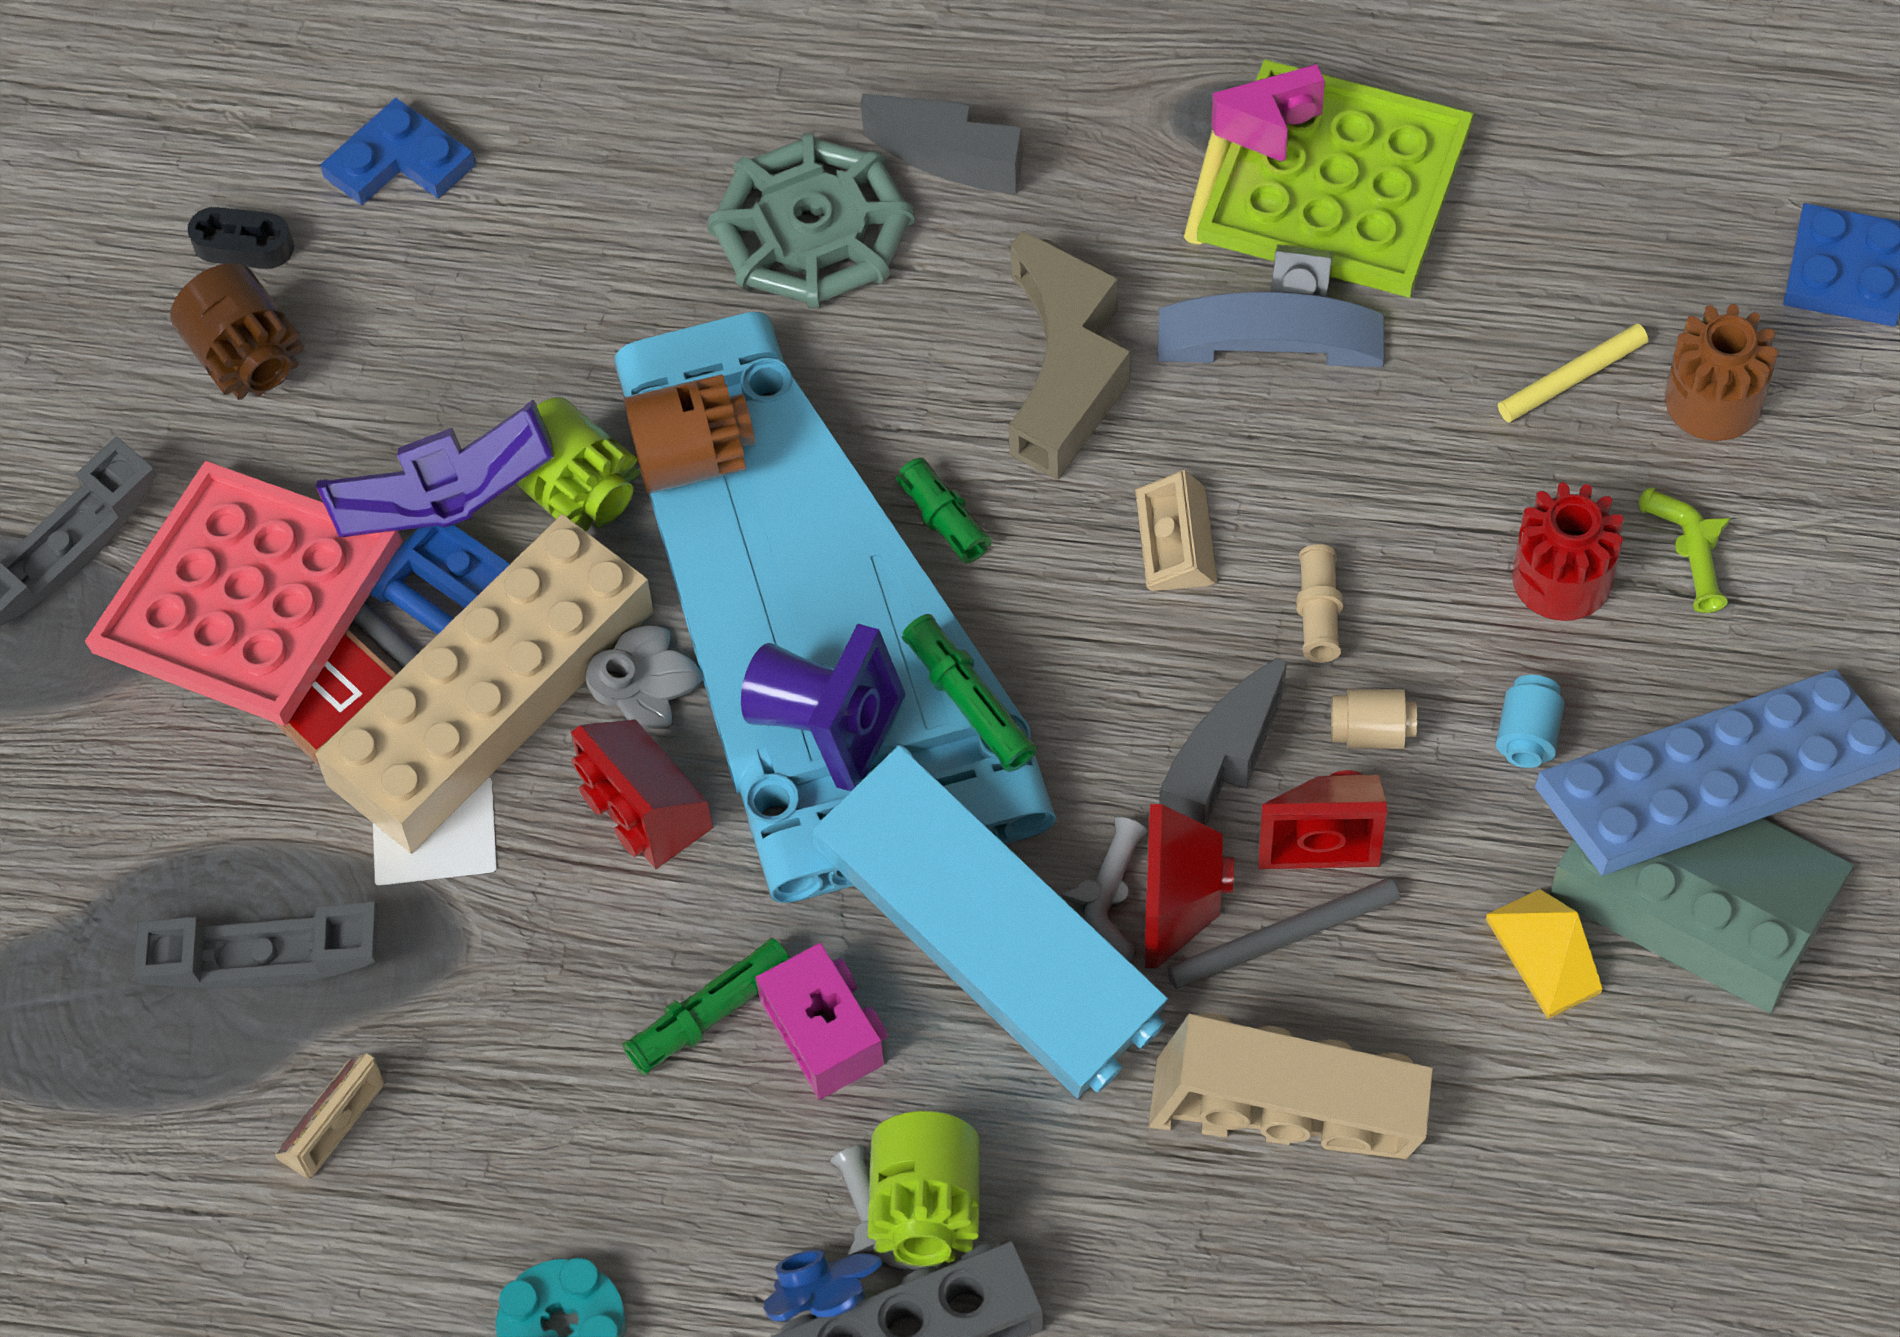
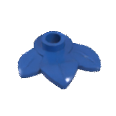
[764,1249,882,1321]

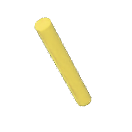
[1184,129,1231,244]
[1498,323,1648,423]

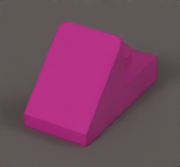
[1211,64,1325,161]

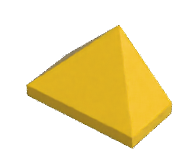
[1485,889,1603,1019]

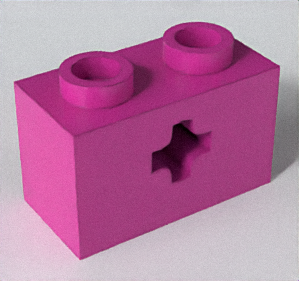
[755,942,887,1100]

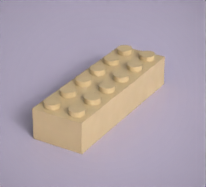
[315,514,654,854]

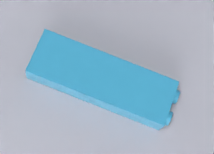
[812,745,1168,1099]

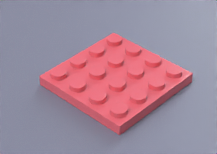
[85,461,403,727]

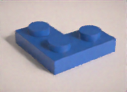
[320,97,476,205]

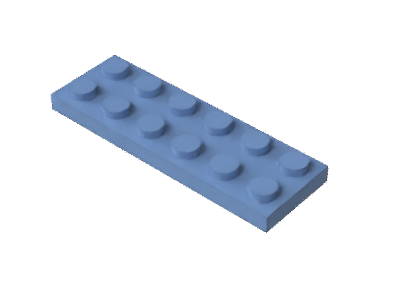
[1535,669,1900,876]

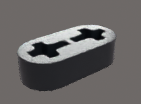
[187,207,294,269]

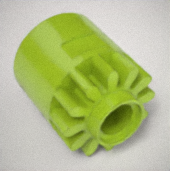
[516,397,640,532]
[867,1111,980,1266]

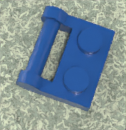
[370,525,510,635]

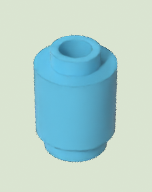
[1496,675,1565,768]

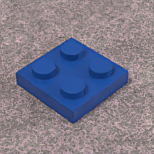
[1783,203,1900,327]

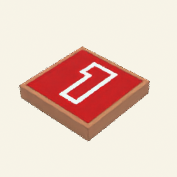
[273,629,397,767]

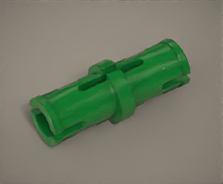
[896,457,992,563]

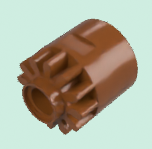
[1665,304,1778,441]
[624,374,755,494]

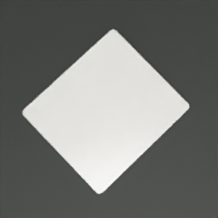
[373,778,497,886]

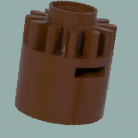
[170,263,304,400]

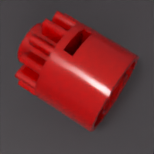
[1512,482,1624,621]

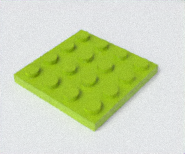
[1197,59,1474,298]

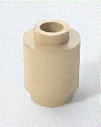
[1331,689,1417,749]

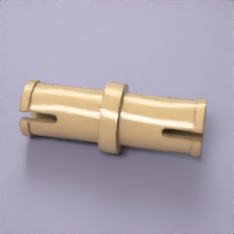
[1296,544,1343,663]

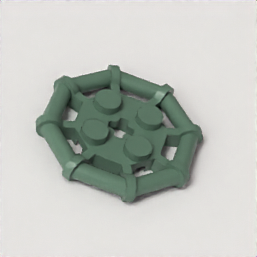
[708,133,915,308]

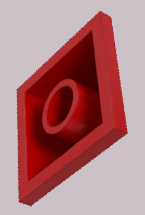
[1258,770,1387,869]
[1145,804,1234,969]

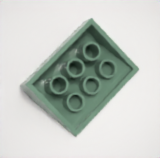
[1550,818,1854,1014]

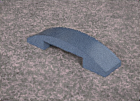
[1158,292,1384,367]

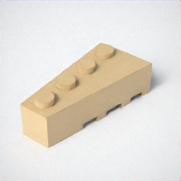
[1148,1012,1433,1159]

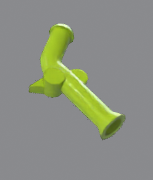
[1638,487,1730,613]

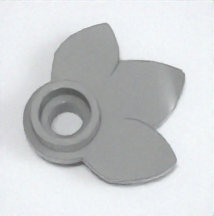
[585,626,704,729]

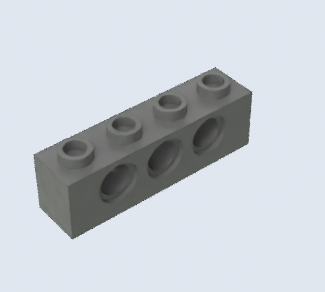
[771,1241,1043,1337]

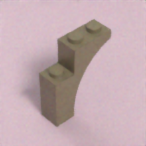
[1009,231,1130,480]

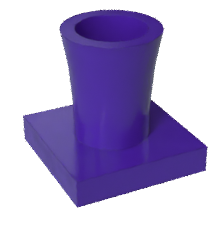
[741,624,906,791]

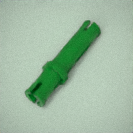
[901,614,1037,772]
[622,937,790,1076]

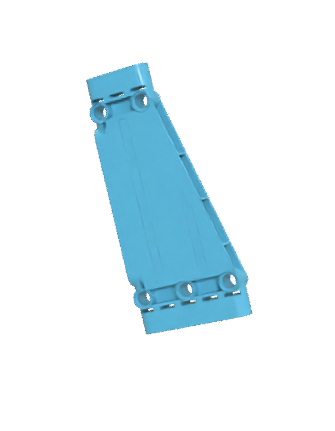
[614,312,1056,903]

